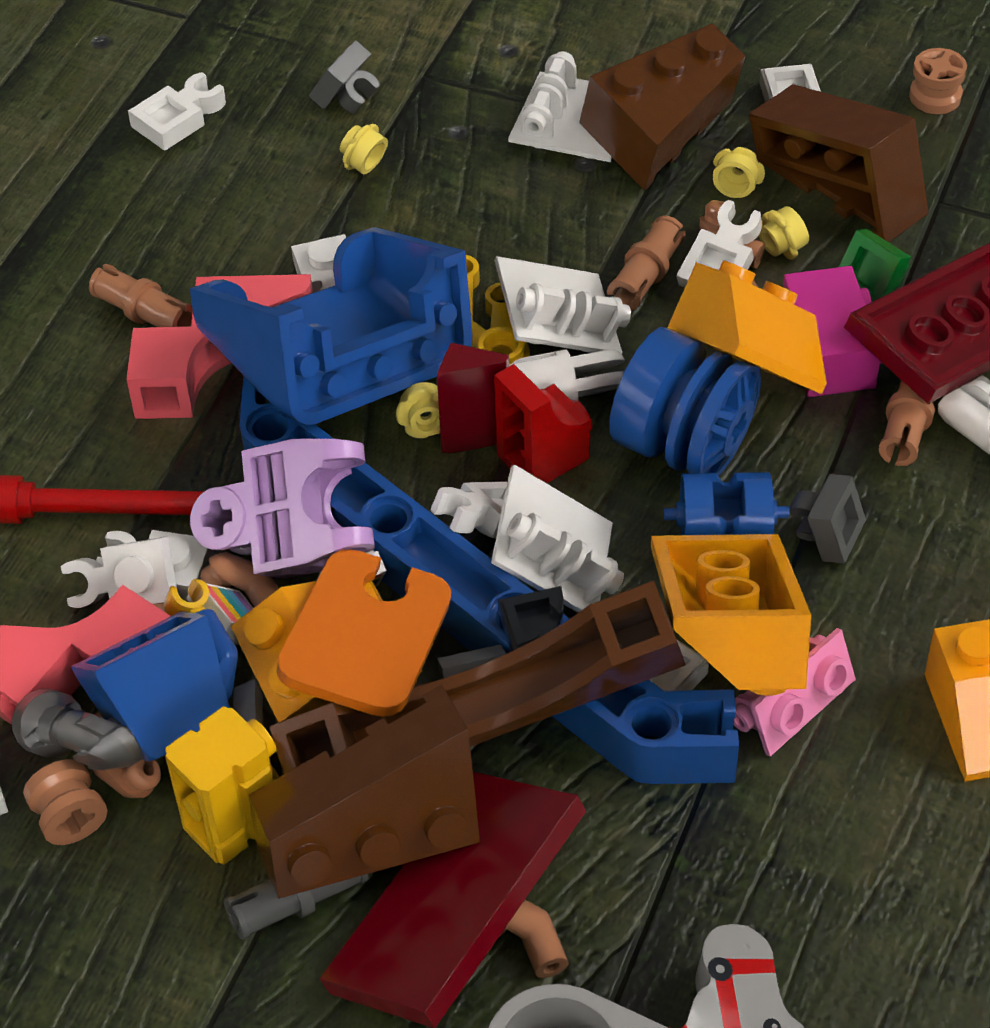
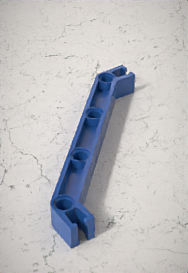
[239,376,739,784]

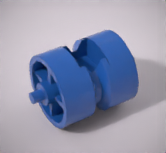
[664,472,789,535]

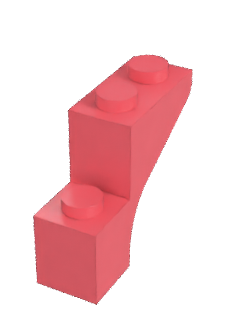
[126,274,313,419]
[0,585,171,724]

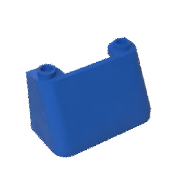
[190,227,472,425]

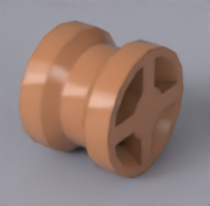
[909,48,967,114]
[23,759,108,845]

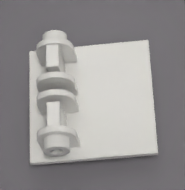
[508,51,612,162]
[494,256,631,354]
[491,465,624,613]

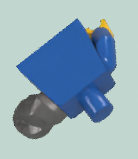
[12,579,238,770]

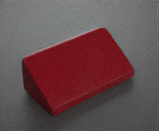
[437,343,509,453]

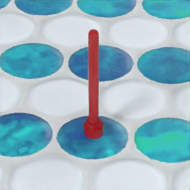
[0,475,205,524]

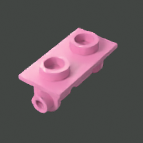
[733,628,856,757]

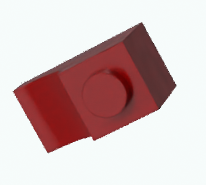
[494,364,592,483]

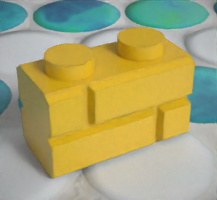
[165,706,279,865]

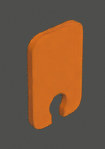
[276,549,452,717]

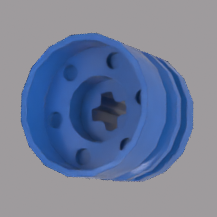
[609,327,762,476]

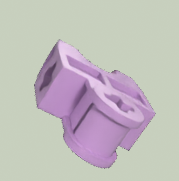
[190,439,375,579]

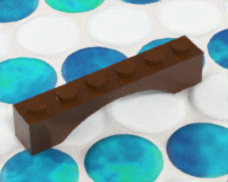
[269,581,686,774]

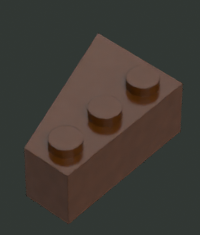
[579,23,746,191]
[749,84,929,242]
[249,685,480,899]

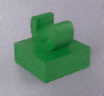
[839,229,911,302]

